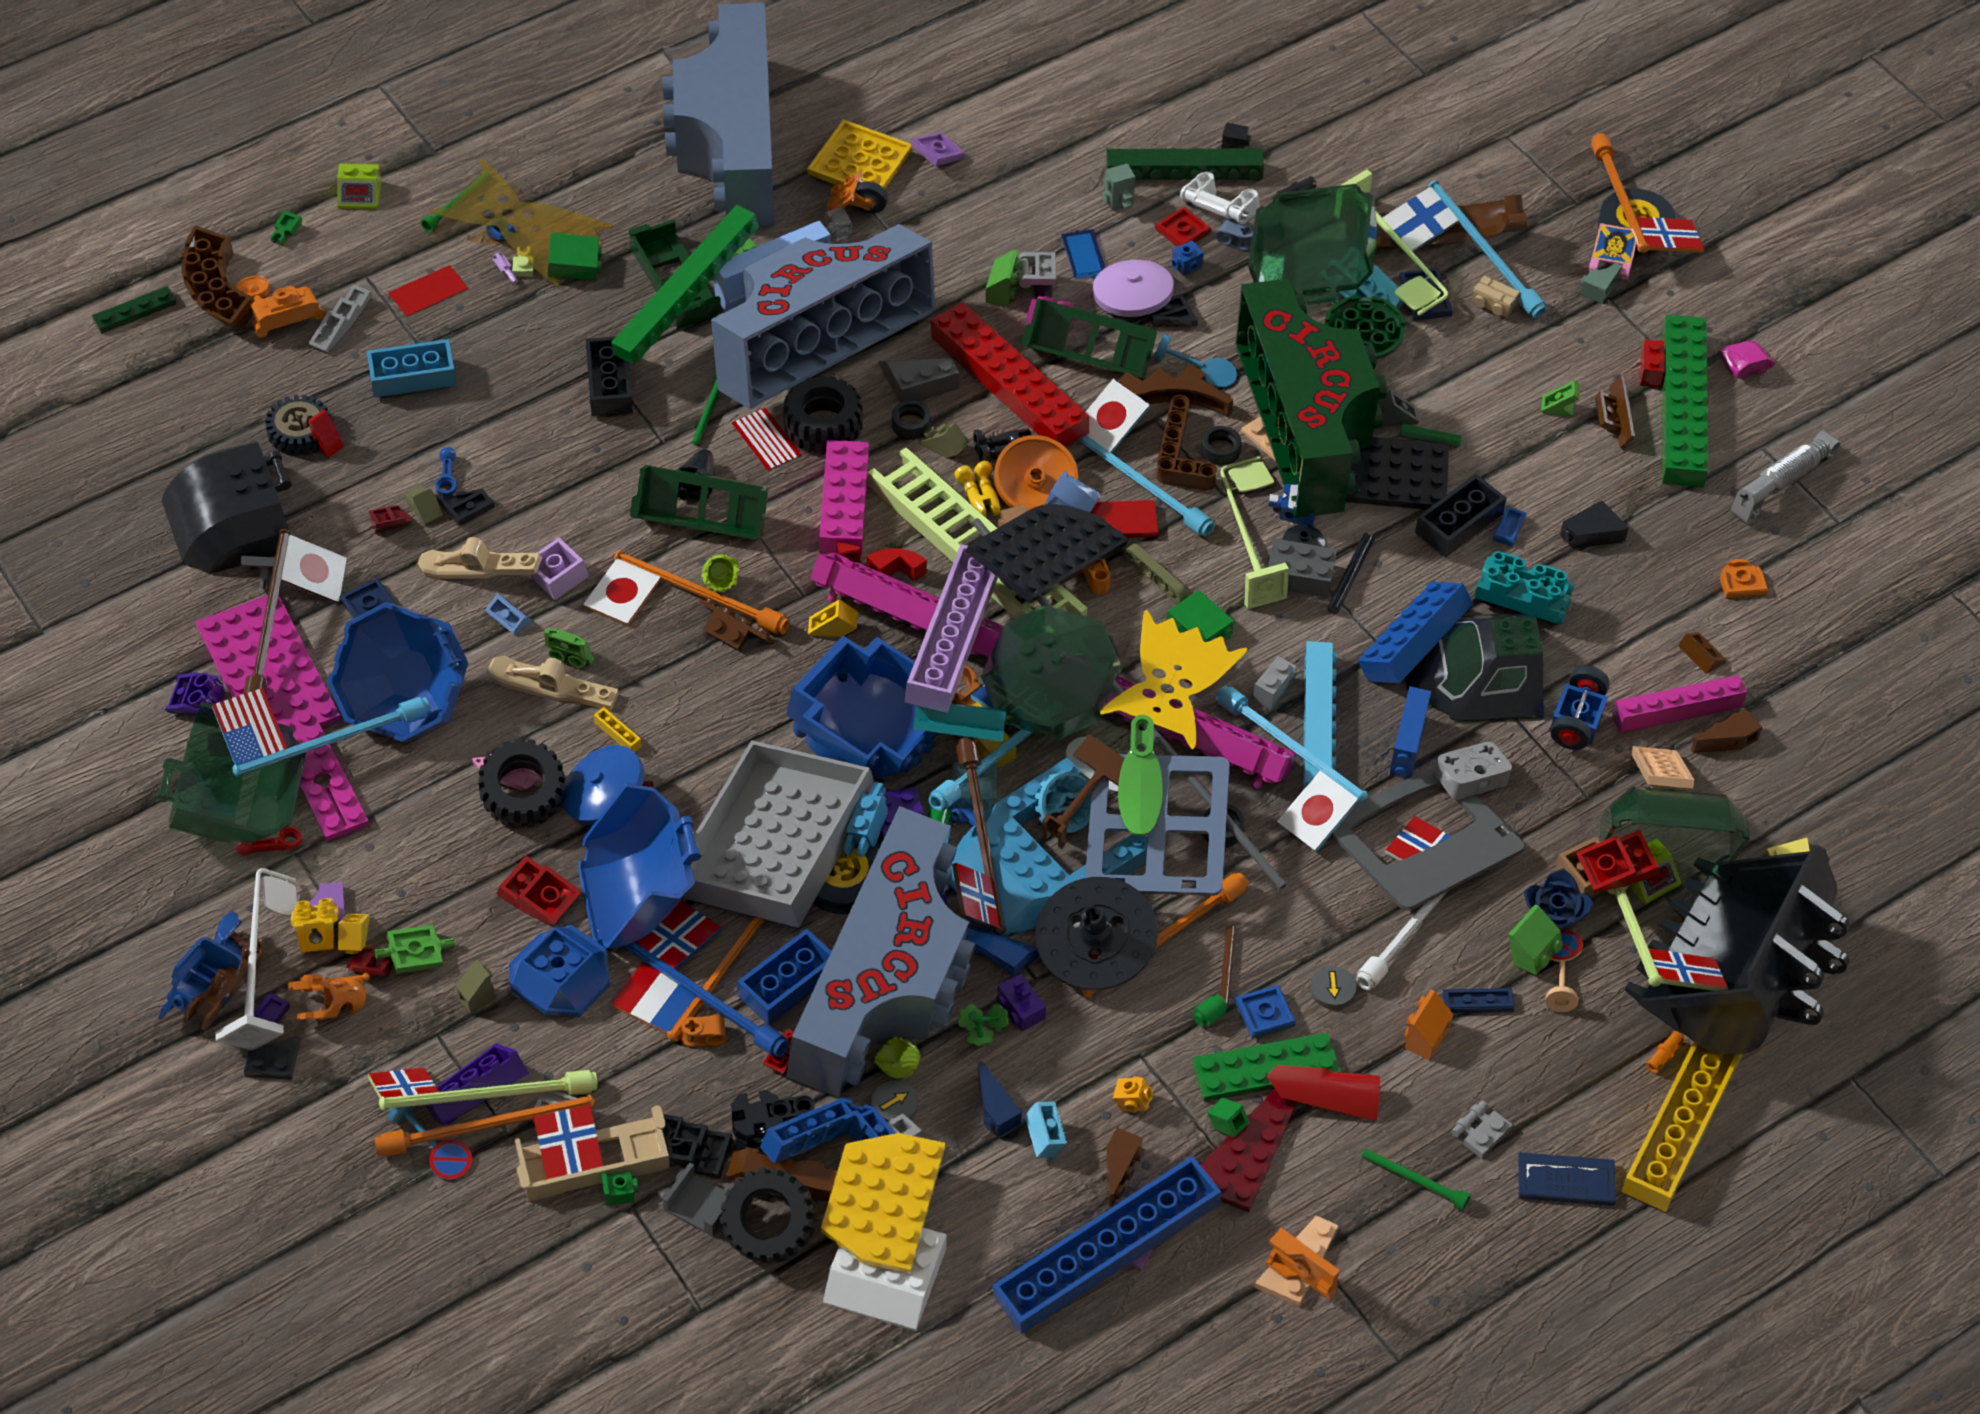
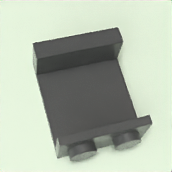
[662,1163,733,1237]

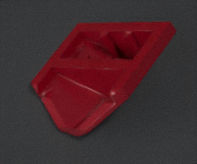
[369,505,413,533]
[346,946,394,977]

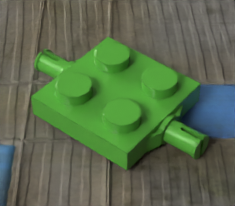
[375,925,455,974]

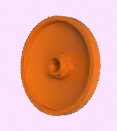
[994,435,1078,510]

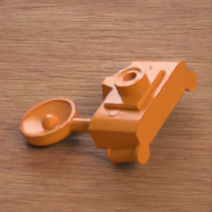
[235,276,327,338]

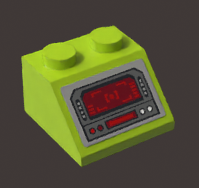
[337,164,382,209]
[1628,839,1681,905]

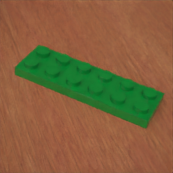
[1192,1032,1341,1101]

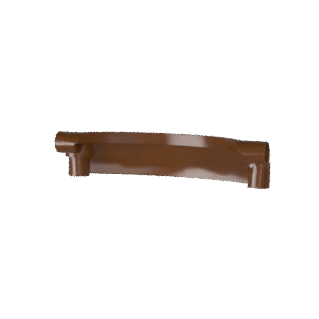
[1345,194,1527,248]

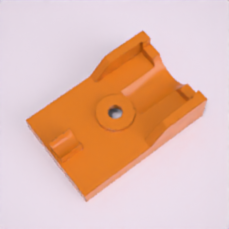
[1266,1228,1340,1300]

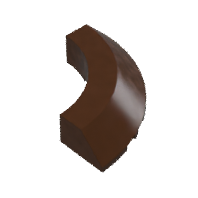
[181,225,253,326]

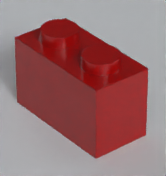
[1640,339,1665,388]

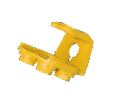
[291,898,339,953]

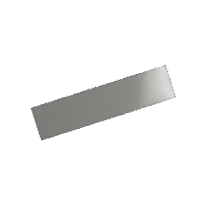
[309,284,372,353]

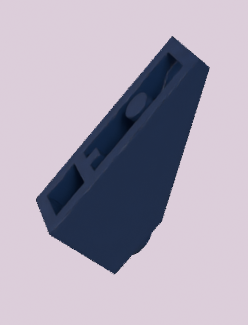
[978,1061,1022,1138]

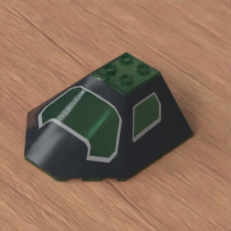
[1405,613,1544,722]

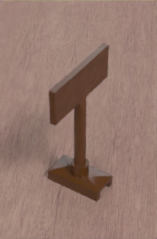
[1043,734,1125,849]

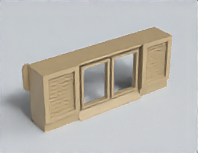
[515,1106,670,1202]

